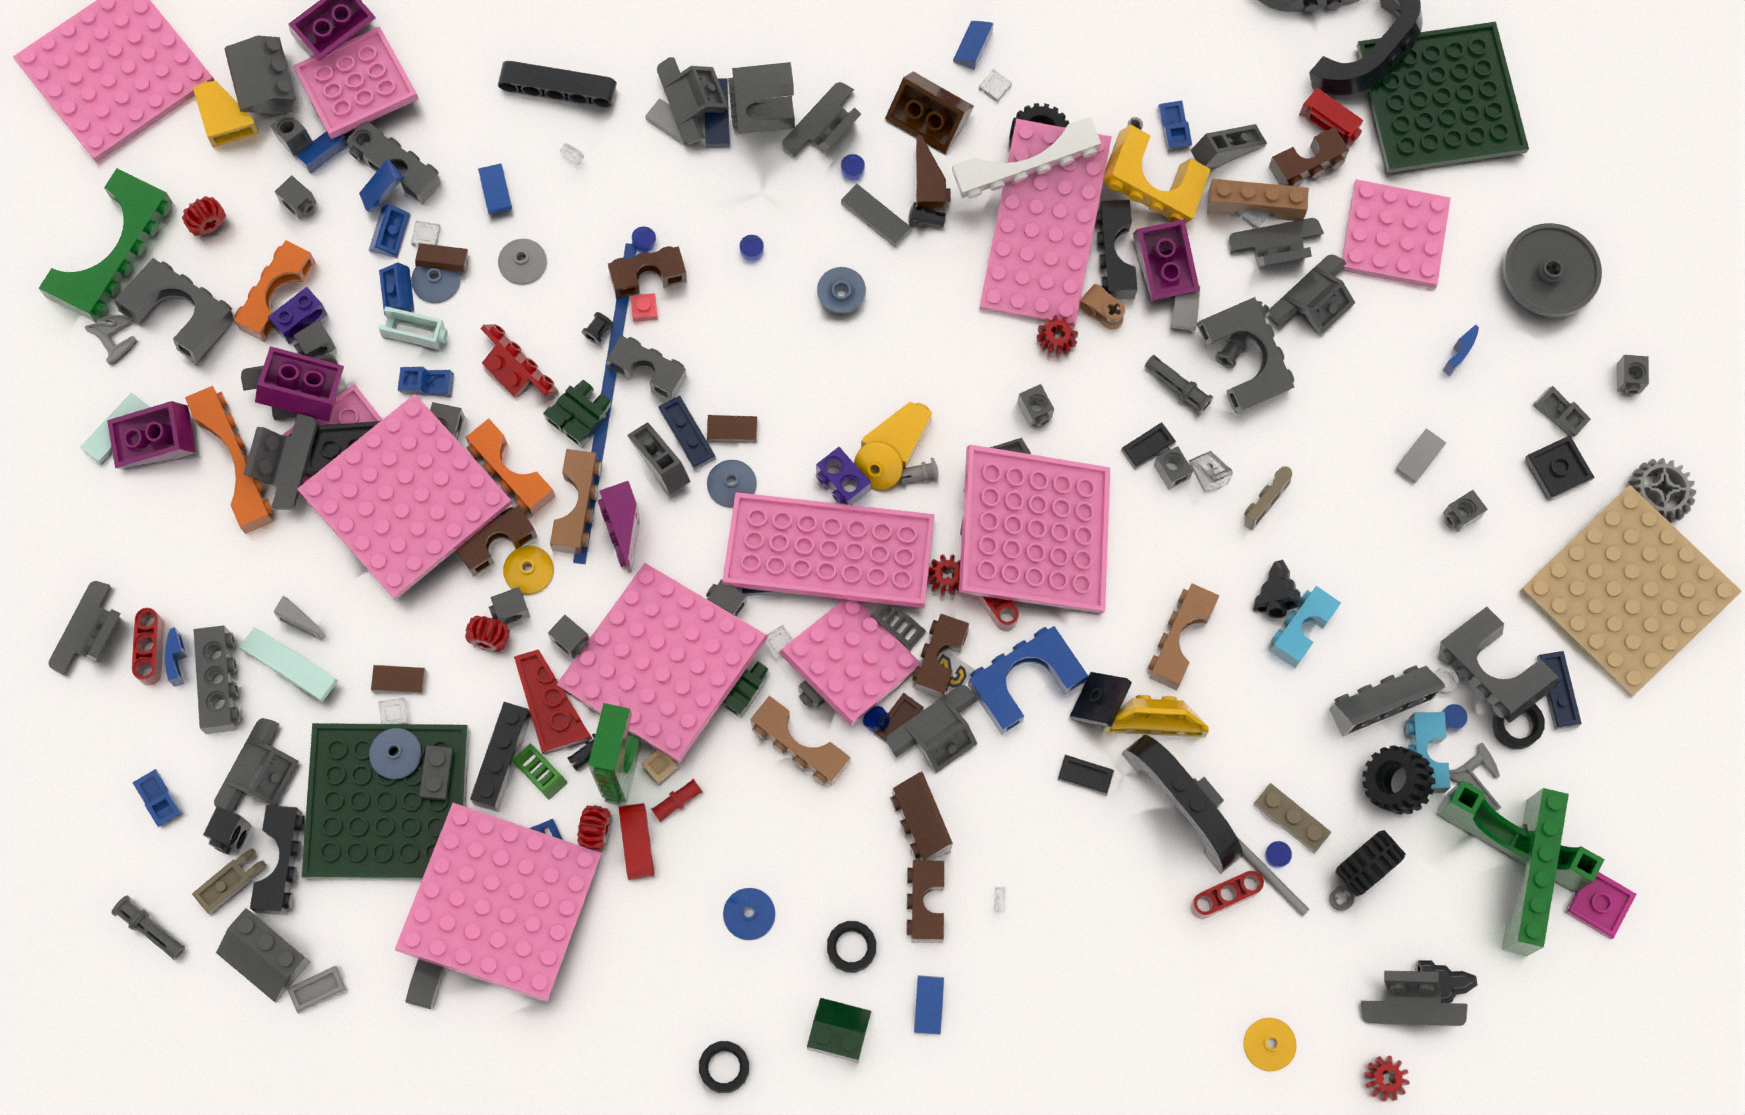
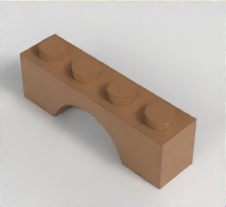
[1207,179,1309,221]
[550,449,601,555]
[1147,583,1220,691]
[750,695,851,786]

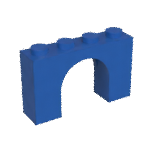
[968,626,1088,735]

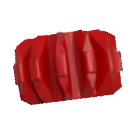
[182,196,226,237]
[1036,315,1078,358]
[927,554,960,597]
[465,616,510,652]
[577,805,611,850]
[1363,1056,1410,1102]

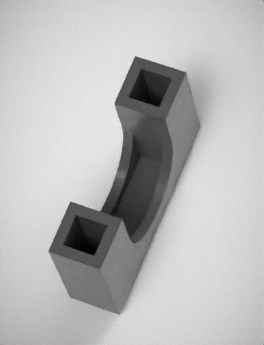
[728,62,795,134]
[114,258,234,363]
[1196,297,1295,413]
[1439,606,1558,723]

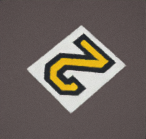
[937,651,975,691]

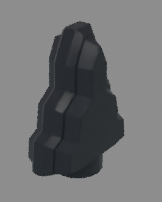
[1253,559,1301,618]
[1418,960,1478,1003]

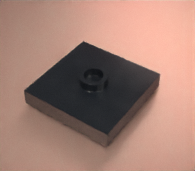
[1525,435,1595,500]
[1070,672,1132,727]

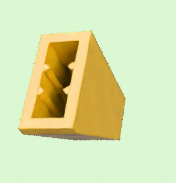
[193,81,259,148]
[861,402,932,468]

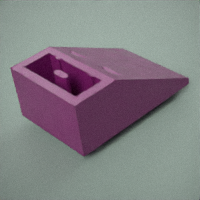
[597,481,640,573]

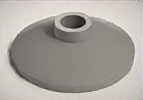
[498,239,547,285]

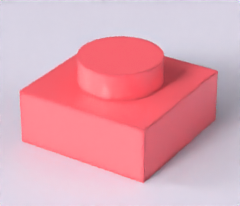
[631,293,658,322]

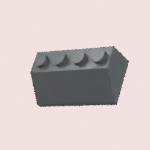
[1329,665,1445,737]

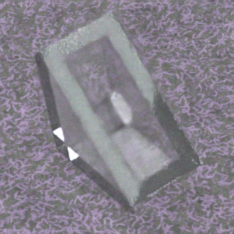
[1189,451,1233,494]

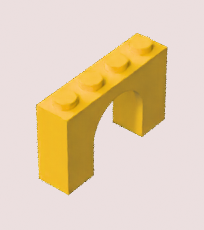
[1102,124,1211,223]

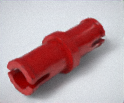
[651,779,703,822]

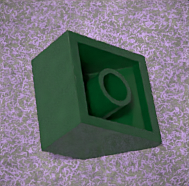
[807,998,871,1063]

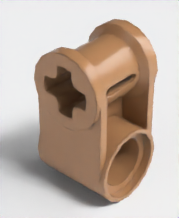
[1079,284,1125,329]

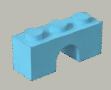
[1270,586,1341,668]
[1405,712,1451,793]

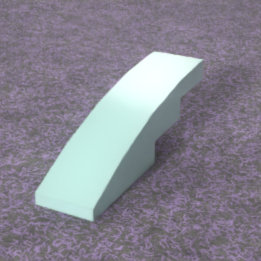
[239,627,338,702]

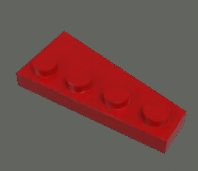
[514,649,592,754]

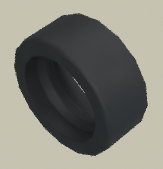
[1492,704,1545,749]
[827,921,876,973]
[699,1041,749,1093]

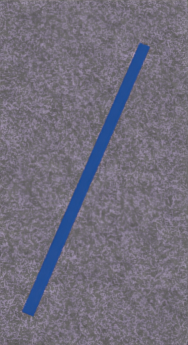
[573,243,638,564]

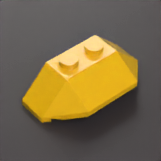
[1103,695,1209,737]

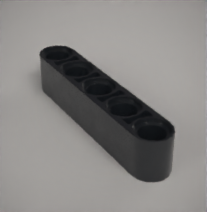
[497,61,617,108]

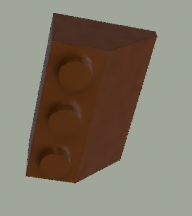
[885,71,974,153]
[890,771,953,861]

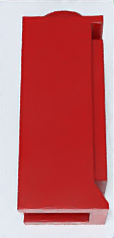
[1299,88,1363,146]

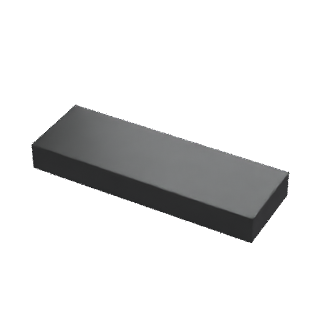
[841,184,911,247]

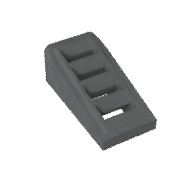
[871,604,926,651]

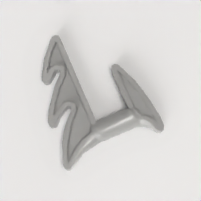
[85,315,136,364]
[1449,743,1501,810]

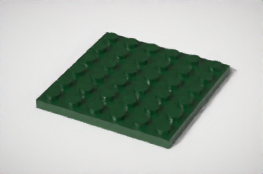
[1357,21,1529,173]
[302,723,469,880]

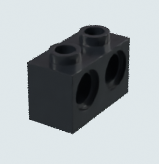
[203,806,252,855]

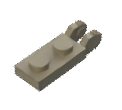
[1244,466,1292,530]
[192,848,267,915]

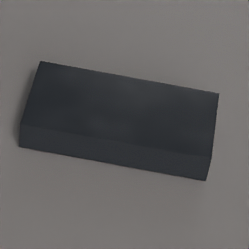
[1121,422,1176,470]
[1057,755,1114,795]

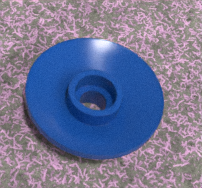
[723,888,775,940]

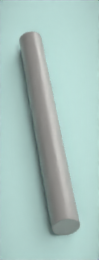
[1237,837,1310,917]

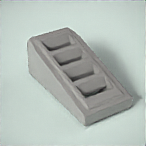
[273,596,325,641]

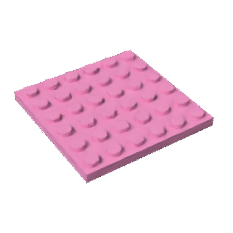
[13,0,215,163]
[297,394,512,600]
[959,445,1110,613]
[557,563,768,763]
[395,803,602,1002]

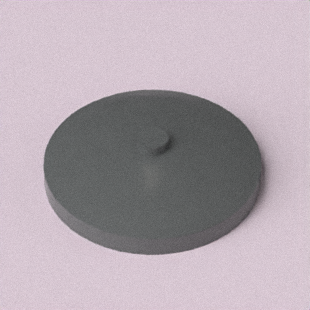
[1503,223,1602,317]

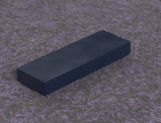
[705,78,730,148]
[658,395,716,471]
[1537,651,1582,730]

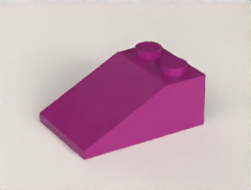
[1133,219,1200,301]
[107,401,196,469]

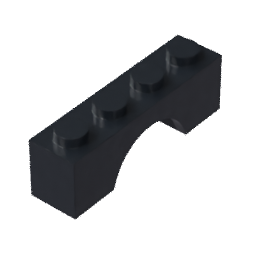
[1095,200,1138,299]
[470,702,531,812]
[250,805,305,915]

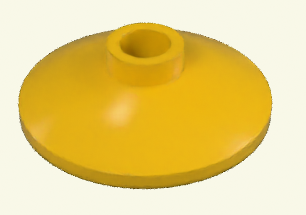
[854,441,903,490]
[503,546,554,595]
[1243,1018,1297,1072]

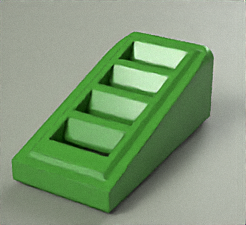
[512,743,567,800]

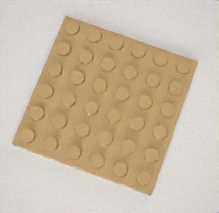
[1521,485,1742,697]

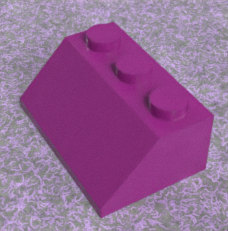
[288,0,376,61]
[255,346,344,422]

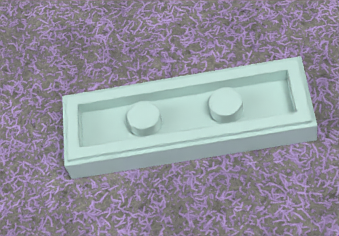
[80,392,150,464]

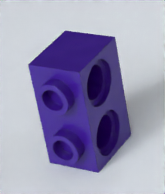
[268,287,328,345]
[815,447,871,505]

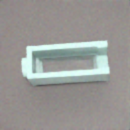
[378,306,448,351]

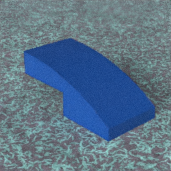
[1158,100,1192,149]
[478,163,512,215]
[1443,324,1479,377]
[397,367,454,396]
[165,627,188,687]
[132,769,181,827]
[914,975,944,1034]

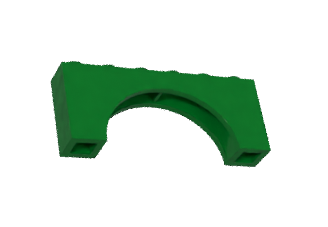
[39,168,173,322]
[588,703,642,805]
[1437,780,1605,892]
[1502,788,1569,956]

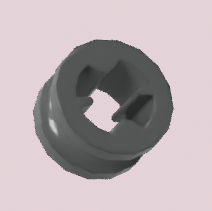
[1329,886,1355,911]

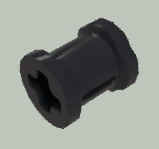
[581,312,613,345]

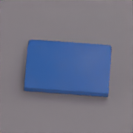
[953,20,994,70]
[295,131,348,173]
[359,159,404,212]
[369,204,410,257]
[379,262,414,315]

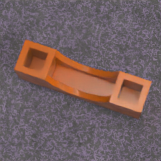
[234,240,315,342]
[466,418,555,516]

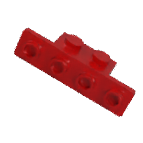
[480,324,559,397]

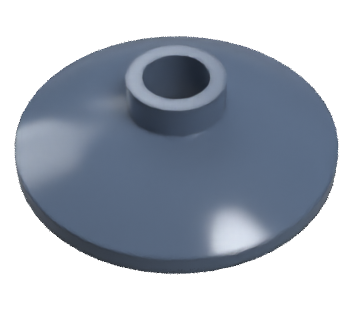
[411,266,460,303]
[817,267,866,313]
[707,460,757,508]
[369,728,422,779]

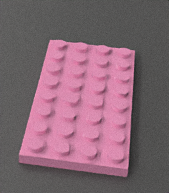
[979,119,1112,325]
[722,492,935,608]

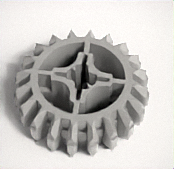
[1628,458,1697,524]

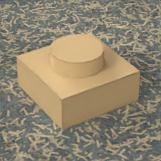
[641,750,678,784]

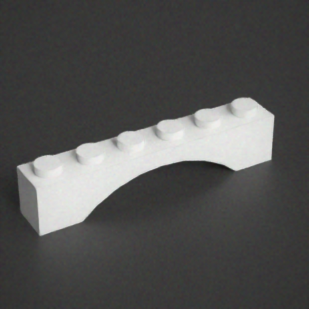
[952,116,1101,199]

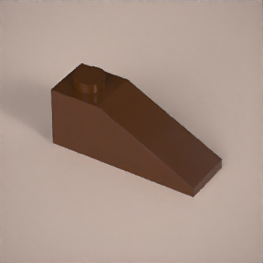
[916,135,951,212]

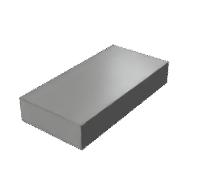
[645,98,686,145]
[287,965,347,1014]

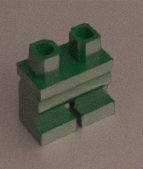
[543,380,612,449]
[722,661,769,719]

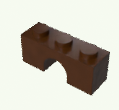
[1269,127,1349,187]
[608,246,687,299]
[456,505,537,577]
[912,614,969,698]
[906,860,944,943]

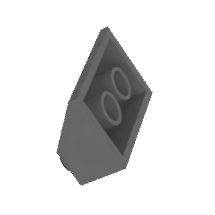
[224,35,296,114]
[216,908,311,1003]

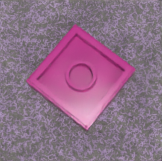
[1565,872,1637,939]

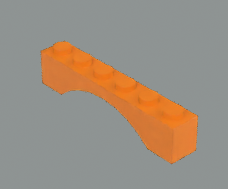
[185,385,274,534]

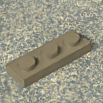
[1253,783,1332,853]

